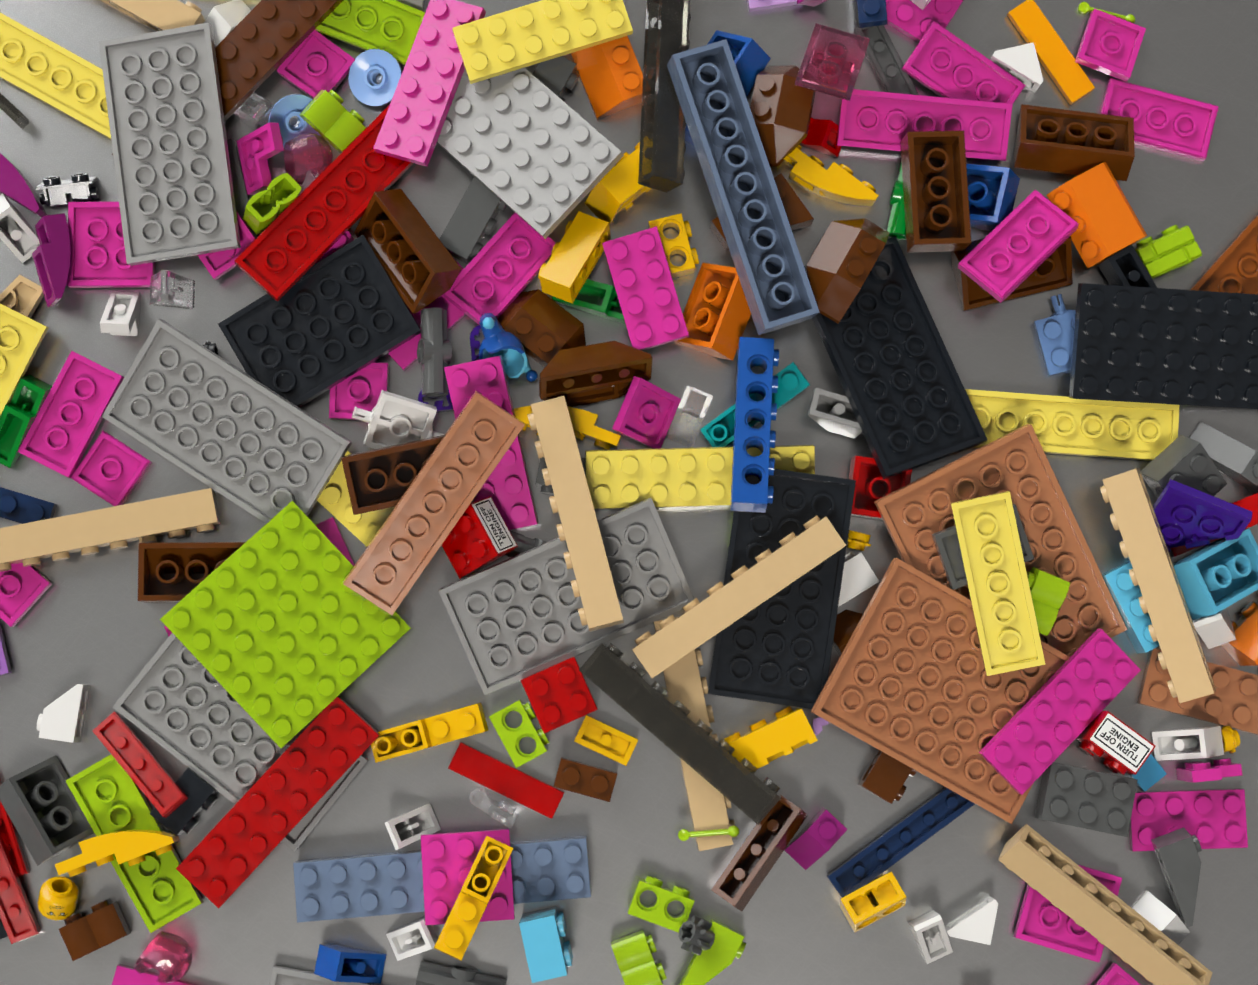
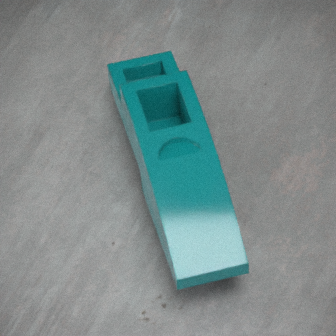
[700,362,811,447]

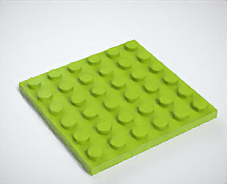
[160,501,411,749]

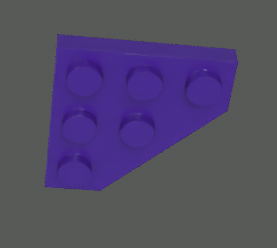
[1153,479,1252,552]

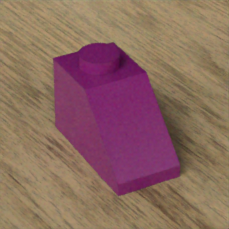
[784,807,848,870]

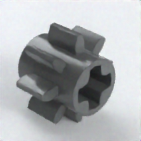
[678,916,715,956]

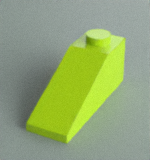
[679,918,746,985]

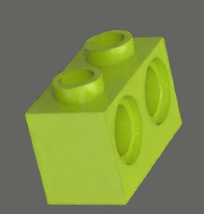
[489,700,550,768]
[627,875,695,933]

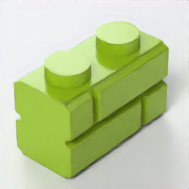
[1135,224,1202,280]

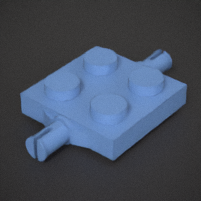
[1033,294,1076,377]

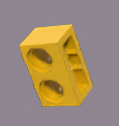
[648,213,699,279]
[840,871,906,933]

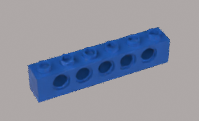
[730,337,779,513]

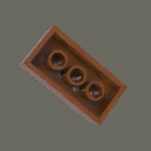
[900,131,971,253]
[341,435,445,515]

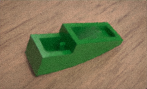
[552,279,625,324]
[0,375,52,468]

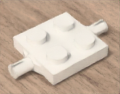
[352,390,445,449]

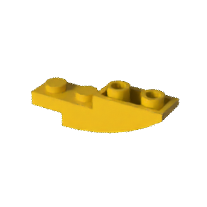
[783,145,879,206]
[514,406,621,450]
[371,703,489,763]
[55,830,180,877]
[434,836,513,961]

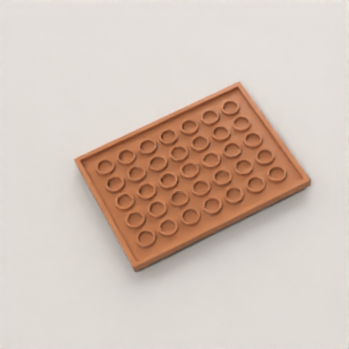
[874,424,1127,657]
[811,558,1070,824]

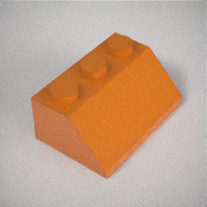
[570,36,650,120]
[1046,162,1147,268]
[674,262,751,361]
[1221,601,1258,666]

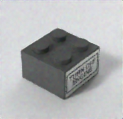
[1141,435,1227,499]

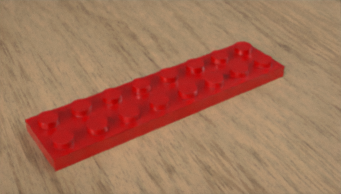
[234,105,413,302]
[176,696,380,908]

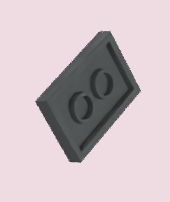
[931,504,1034,590]

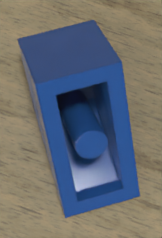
[314,944,387,984]

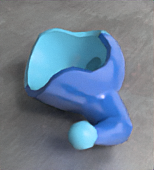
[479,313,538,382]

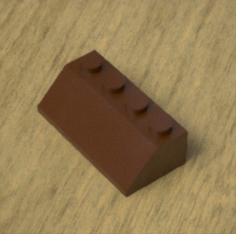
[1014,104,1135,181]
[354,189,461,313]
[951,237,1073,311]
[138,542,245,603]

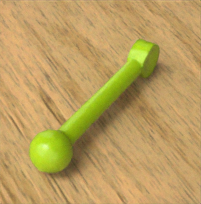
[1078,2,1135,23]
[678,825,739,841]

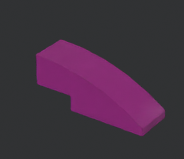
[0,153,47,218]
[32,213,71,307]

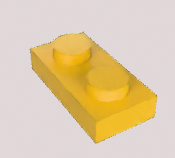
[574,715,638,766]

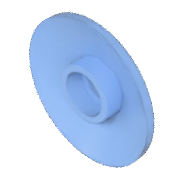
[348,49,402,106]
[268,94,321,151]

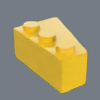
[585,133,680,226]
[720,706,818,779]

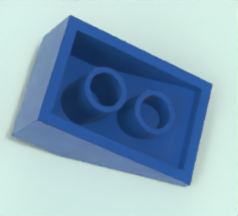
[966,164,1020,231]

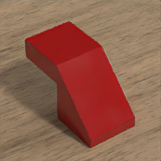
[799,117,842,157]

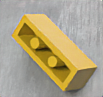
[538,211,611,304]

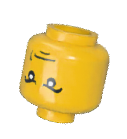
[38,876,79,921]

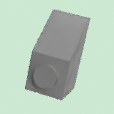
[808,387,862,439]

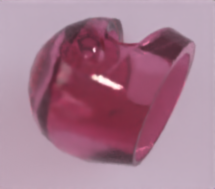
[284,133,333,186]
[133,931,193,983]

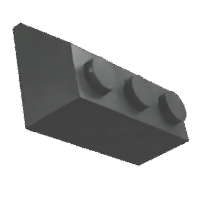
[0,755,94,866]

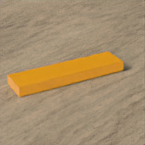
[1007,0,1095,105]

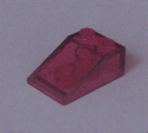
[795,23,870,101]

